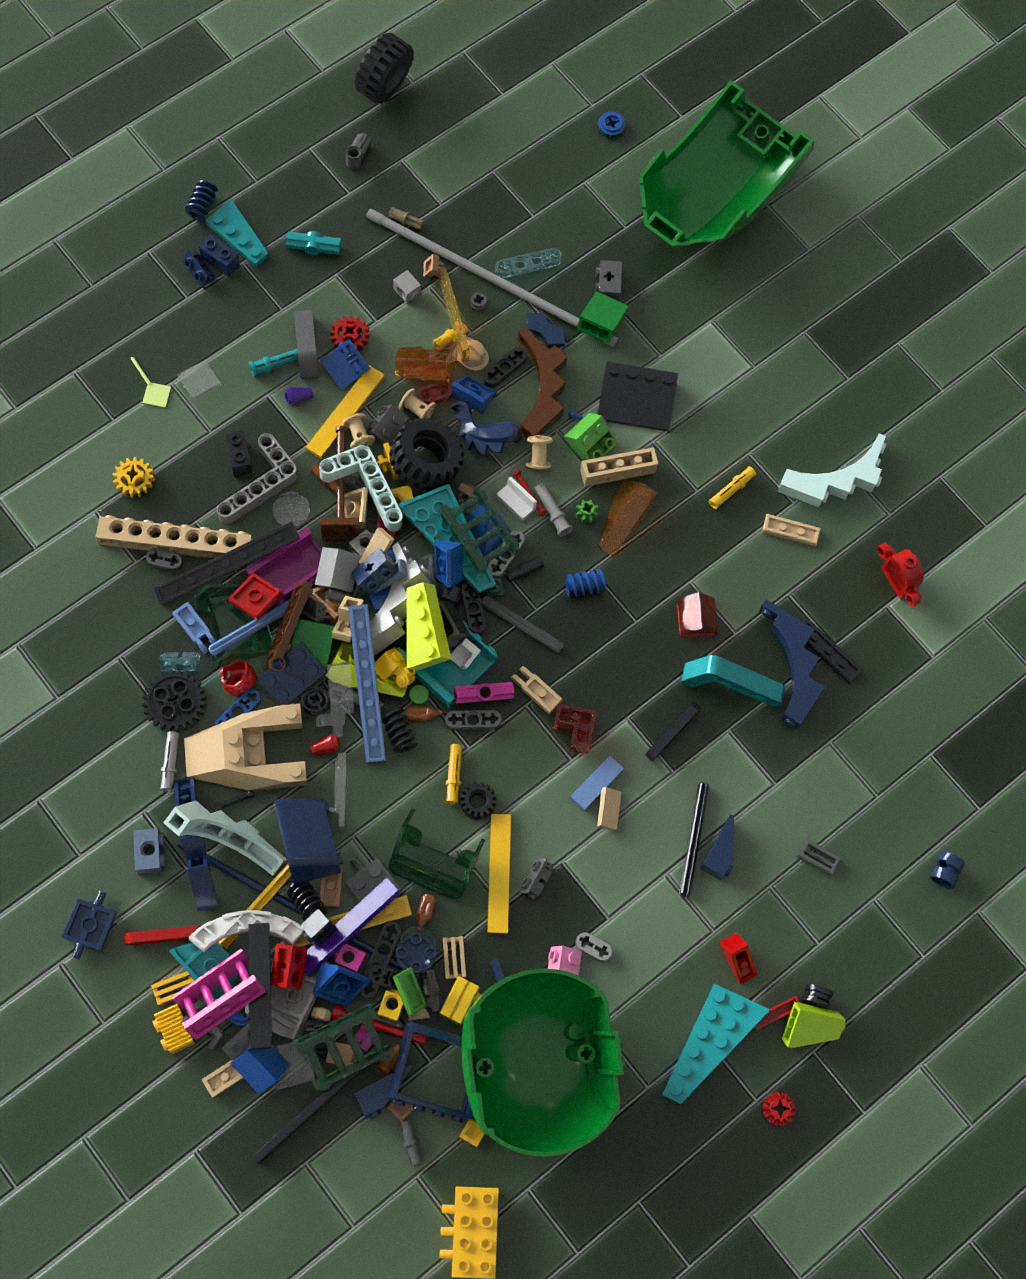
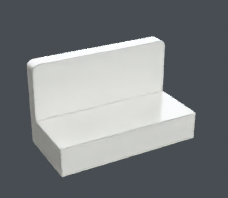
[496,477,537,522]

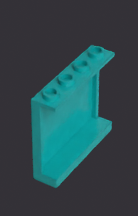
[396,621,498,709]

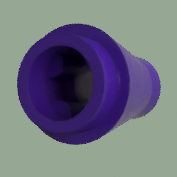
[284,387,313,405]

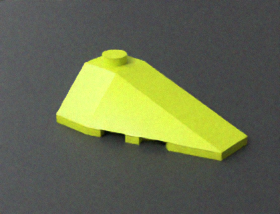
[325,641,407,697]

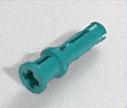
[248,349,298,377]

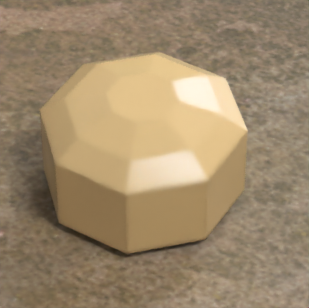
[311,1007,332,1023]

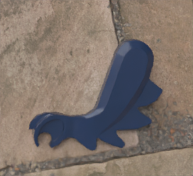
[450,401,522,456]

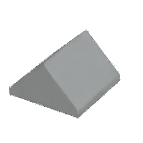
[315,547,360,593]

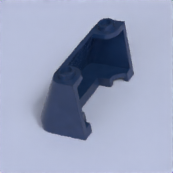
[273,799,343,885]

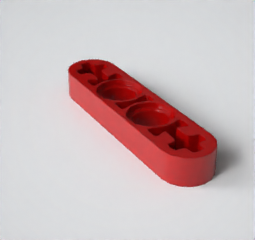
[125,926,201,946]

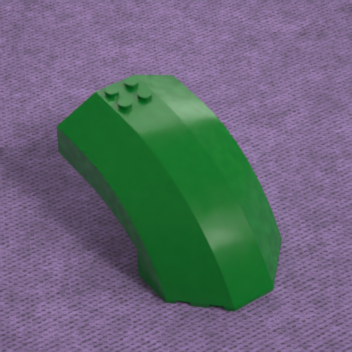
[639,80,814,247]

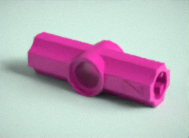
[454,682,514,704]

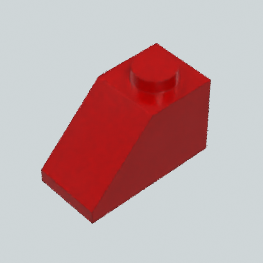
[719,933,757,984]

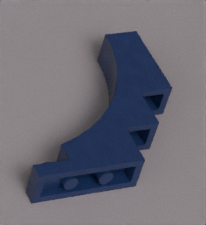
[759,599,824,729]
[174,777,218,912]

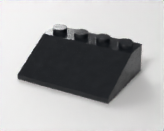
[597,361,678,432]

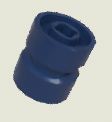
[930,852,965,889]

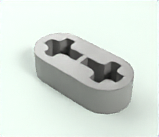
[575,932,612,962]

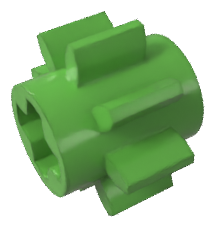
[575,500,598,523]

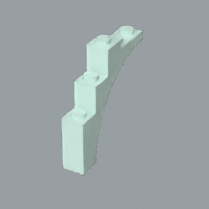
[778,434,886,507]
[164,800,287,876]

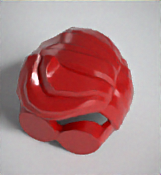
[220,660,257,696]

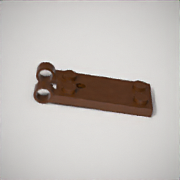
[262,581,313,672]

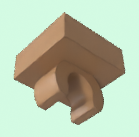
[423,254,444,279]
[458,482,481,504]

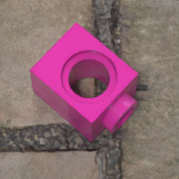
[333,944,366,973]

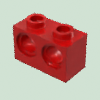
[271,943,308,989]

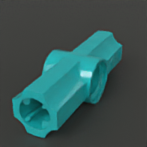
[285,231,341,255]

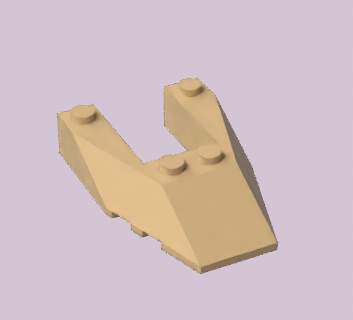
[184,704,308,791]

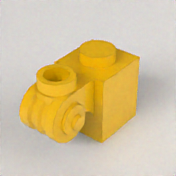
[375,648,416,687]

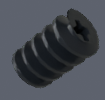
[382,708,417,753]
[287,881,327,921]

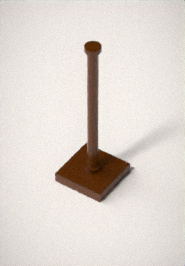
[320,426,360,541]

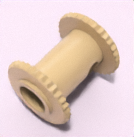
[399,389,436,420]
[342,413,375,449]
[526,435,553,469]

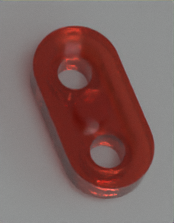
[417,381,452,405]

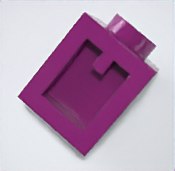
[351,1026,379,1054]

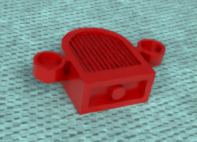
[877,543,924,607]

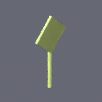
[131,357,171,408]

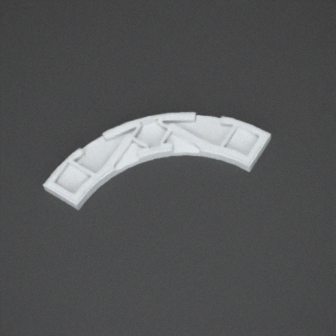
[189,910,305,952]

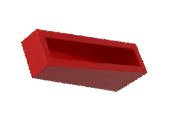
[755,996,800,1031]

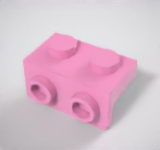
[548,946,582,976]

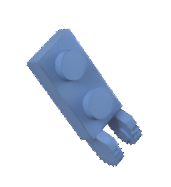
[172,602,216,654]

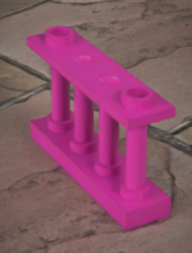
[172,949,266,1040]

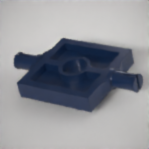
[62,891,117,959]

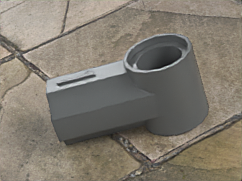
[346,133,372,169]

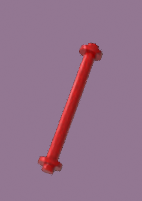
[513,470,547,516]

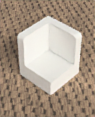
[450,638,481,670]

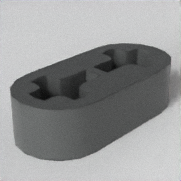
[146,549,183,572]

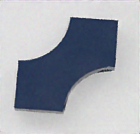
[526,313,565,347]

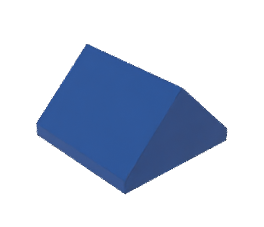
[451,375,497,414]
[434,540,463,588]
[313,963,371,1007]
[230,1045,290,1094]

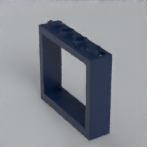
[387,1022,473,1123]

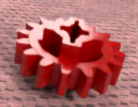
[330,315,370,350]

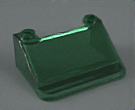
[192,584,273,668]

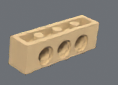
[580,447,658,487]

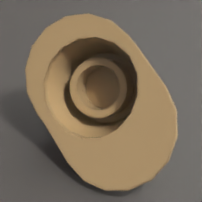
[449,336,489,371]

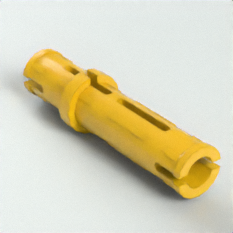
[708,466,756,509]
[445,744,463,804]

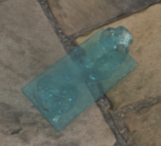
[159,652,200,672]

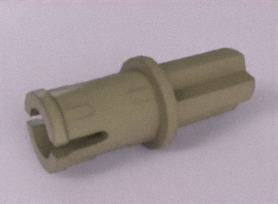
[388,207,424,230]

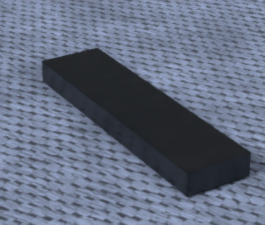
[804,618,863,685]

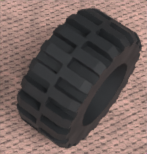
[354,33,414,104]
[389,418,464,492]

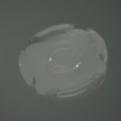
[272,492,310,528]

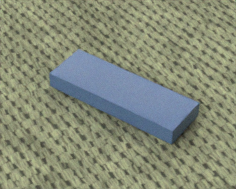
[570,755,624,811]

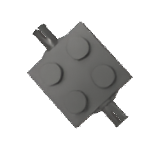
[345,857,402,902]

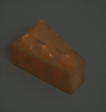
[395,344,457,382]

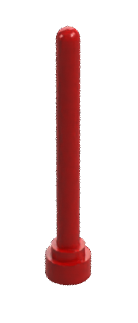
[330,1004,428,1045]

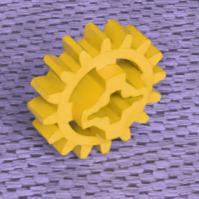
[112,457,155,498]

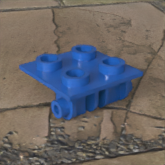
[320,339,371,390]

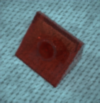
[677,592,718,636]

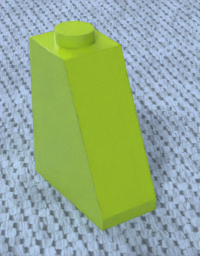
[782,1001,846,1048]

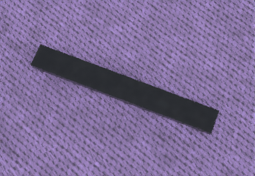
[153,521,301,605]
[252,1041,386,1164]

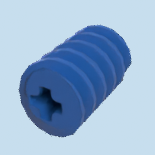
[565,569,606,598]

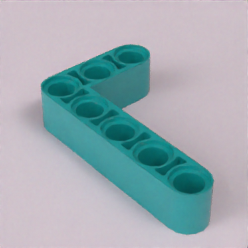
[681,655,785,706]

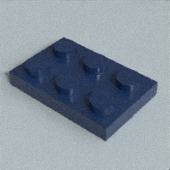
[257,642,327,706]

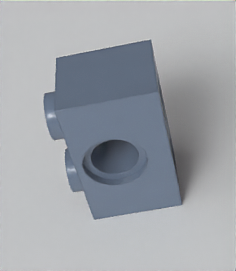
[133,828,165,874]

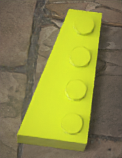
[407,582,452,670]

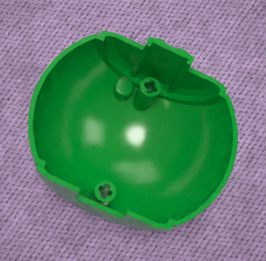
[462,968,625,1157]

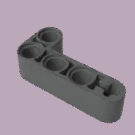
[294,309,319,379]

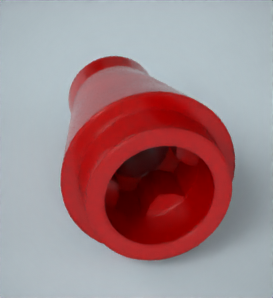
[310,734,341,755]

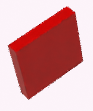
[228,573,283,621]

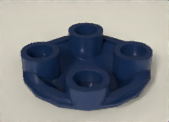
[396,932,437,974]

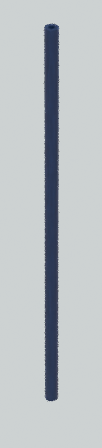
[177,840,404,971]

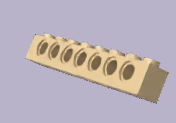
[96,515,252,559]

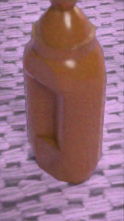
[406,706,443,721]
[416,894,436,932]

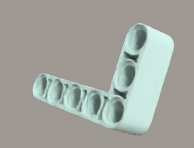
[319,445,402,532]

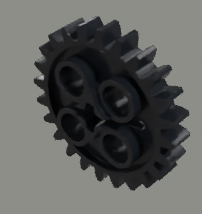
[142,670,207,733]

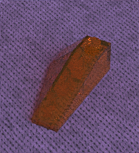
[598,480,657,557]

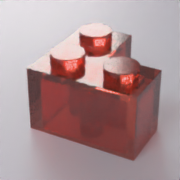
[553,704,596,754]

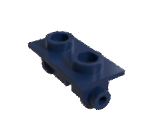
[183,250,215,288]

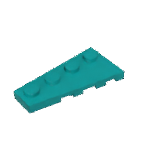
[205,199,269,267]

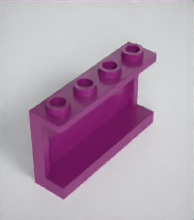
[245,527,322,609]

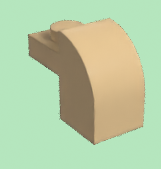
[332,596,364,642]

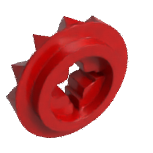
[763,1092,796,1126]

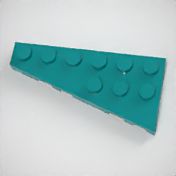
[398,484,496,594]
[662,984,770,1105]

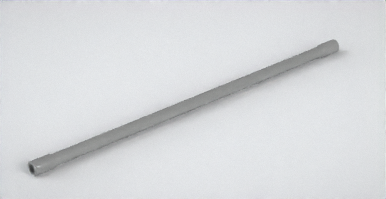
[366,208,619,348]

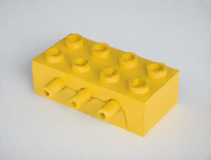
[440,1187,499,1279]

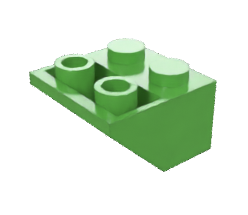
[564,413,618,460]

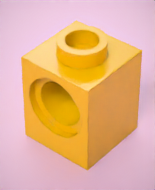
[378,989,404,1023]

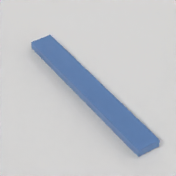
[348,604,386,763]

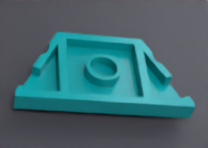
[169,941,239,1001]

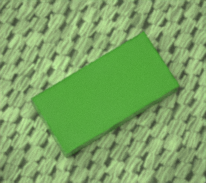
[393,968,427,1015]

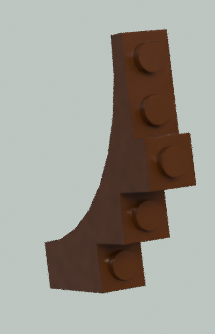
[517,327,567,444]

